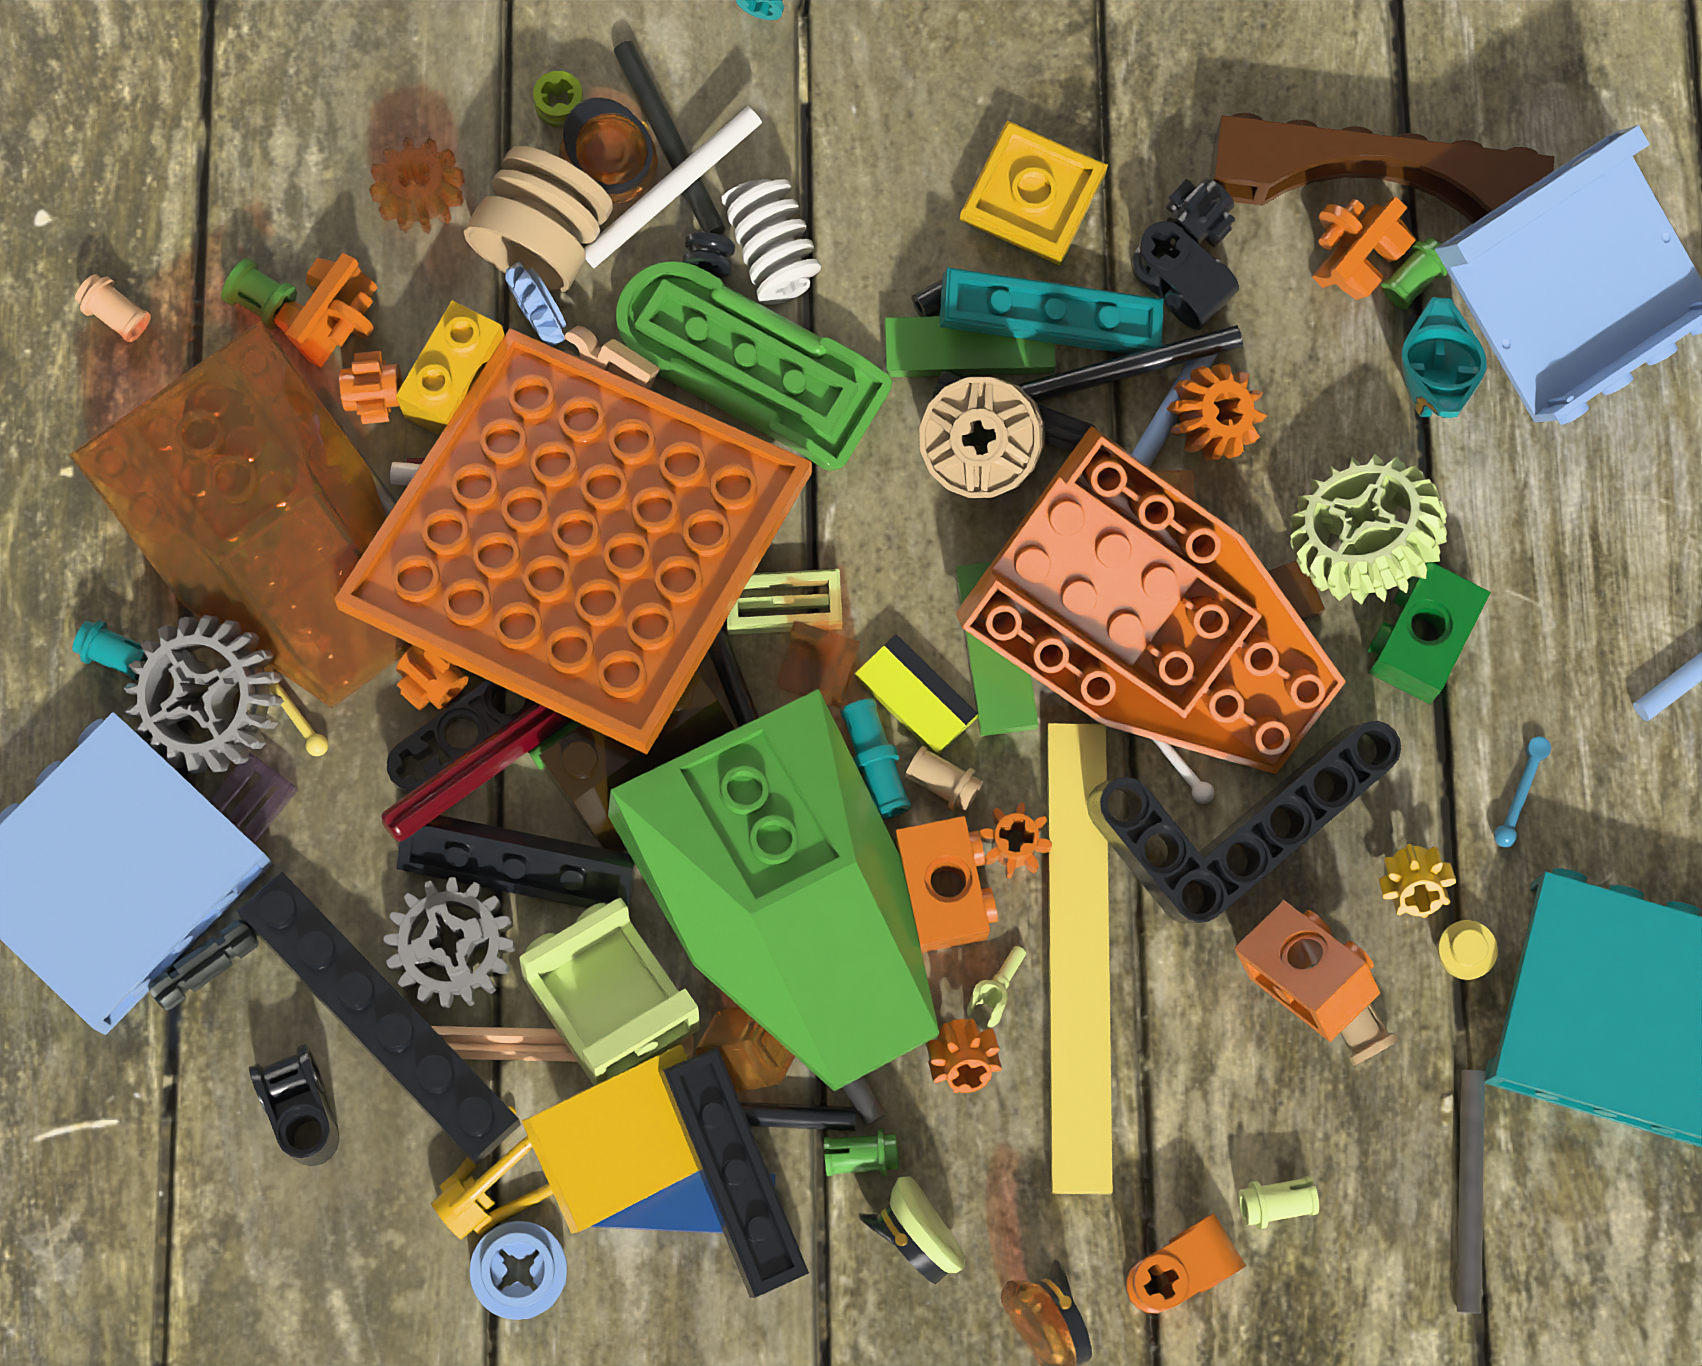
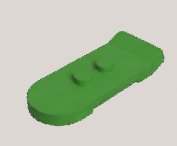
[616,261,893,471]

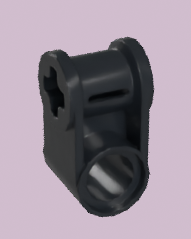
[1131,221,1239,330]
[249,1044,340,1166]

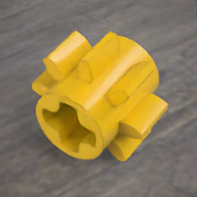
[1378,844,1456,918]

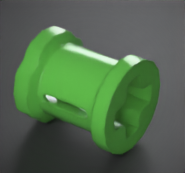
[221,258,297,330]

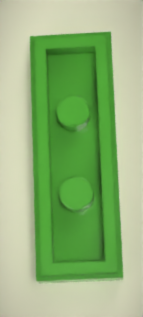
[884,316,1056,377]
[955,562,1039,737]

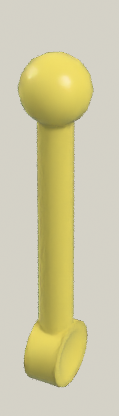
[264,662,328,756]

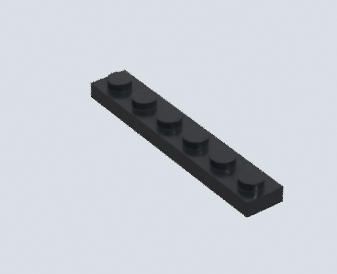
[237,872,521,1166]

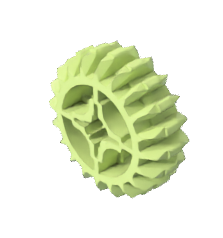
[1290,454,1447,605]

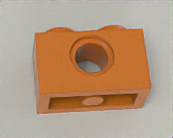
[894,816,998,953]
[1234,900,1381,1042]

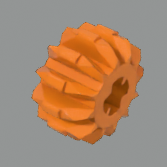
[1166,363,1268,461]

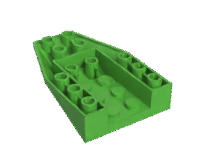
[608,689,939,1091]

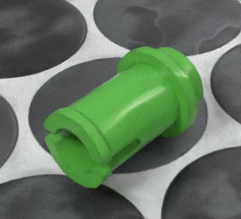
[1381,238,1448,310]
[824,1128,899,1177]

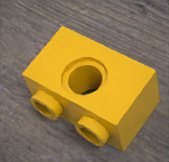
[396,300,505,436]

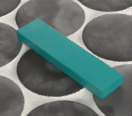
[939,267,1164,354]

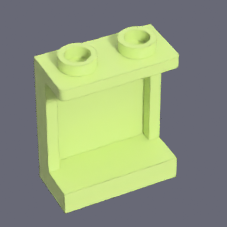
[519,898,700,1085]

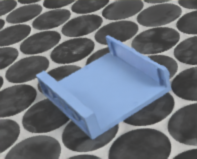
[1435,125,1702,425]

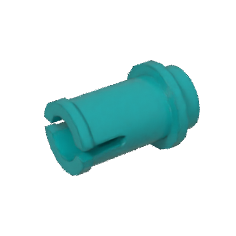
[72,620,148,681]

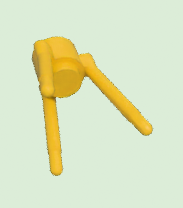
[431,1106,553,1240]

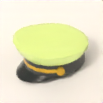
[858,1176,965,1285]

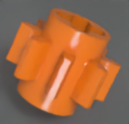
[339,351,403,424]
[396,645,469,711]
[979,802,1052,879]
[926,1018,1002,1093]

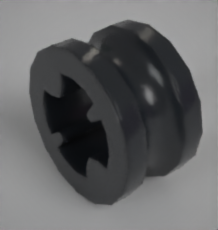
[682,232,735,278]

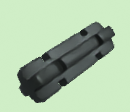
[148,919,259,1010]

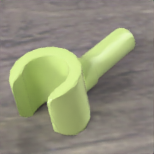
[967,946,1026,1027]

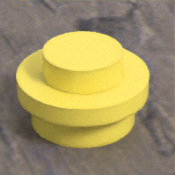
[1437,920,1498,980]

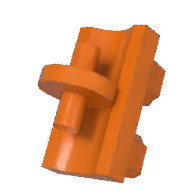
[1311,196,1416,300]
[274,252,378,368]

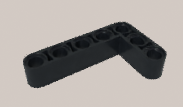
[1087,721,1401,924]

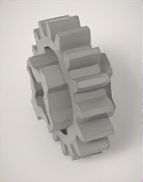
[384,878,516,1009]

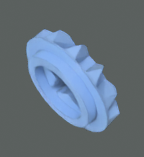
[505,261,566,346]
[470,1221,567,1320]

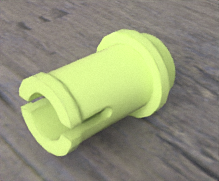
[1238,1176,1319,1229]

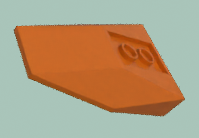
[956,425,1346,774]

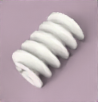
[722,179,821,305]

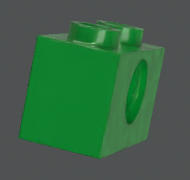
[1367,562,1491,705]

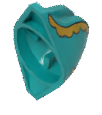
[1401,297,1487,419]

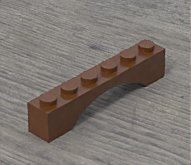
[1210,113,1555,224]

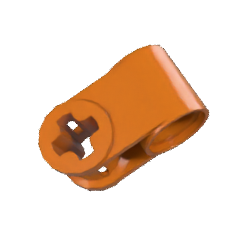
[1126,1213,1247,1314]

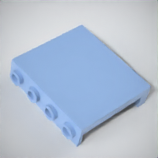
[0,712,273,1035]

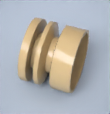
[463,146,613,293]
[919,377,1046,498]

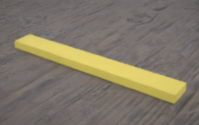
[1046,723,1113,1194]

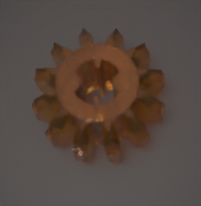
[369,136,465,234]

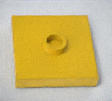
[959,120,1108,266]

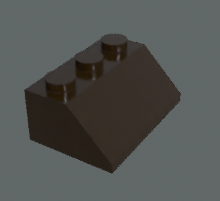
[539,671,735,853]

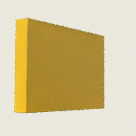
[521,1044,698,1234]

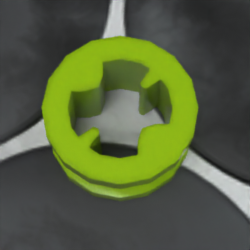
[533,71,584,127]

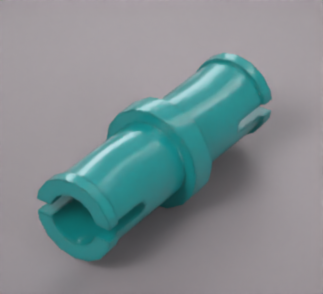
[840,699,912,820]

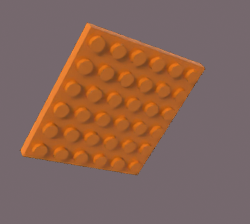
[334,328,812,754]

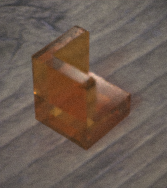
[777,621,860,709]
[694,1007,795,1092]

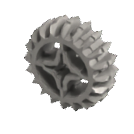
[123,615,284,774]

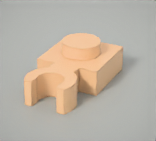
[563,326,660,390]

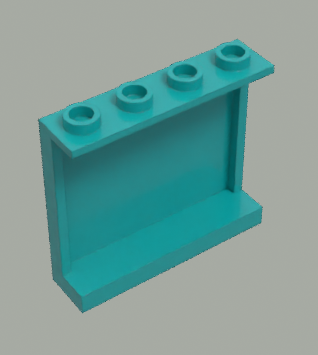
[1485,868,1702,1147]

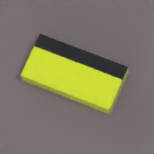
[855,634,978,756]

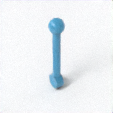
[1494,736,1551,847]

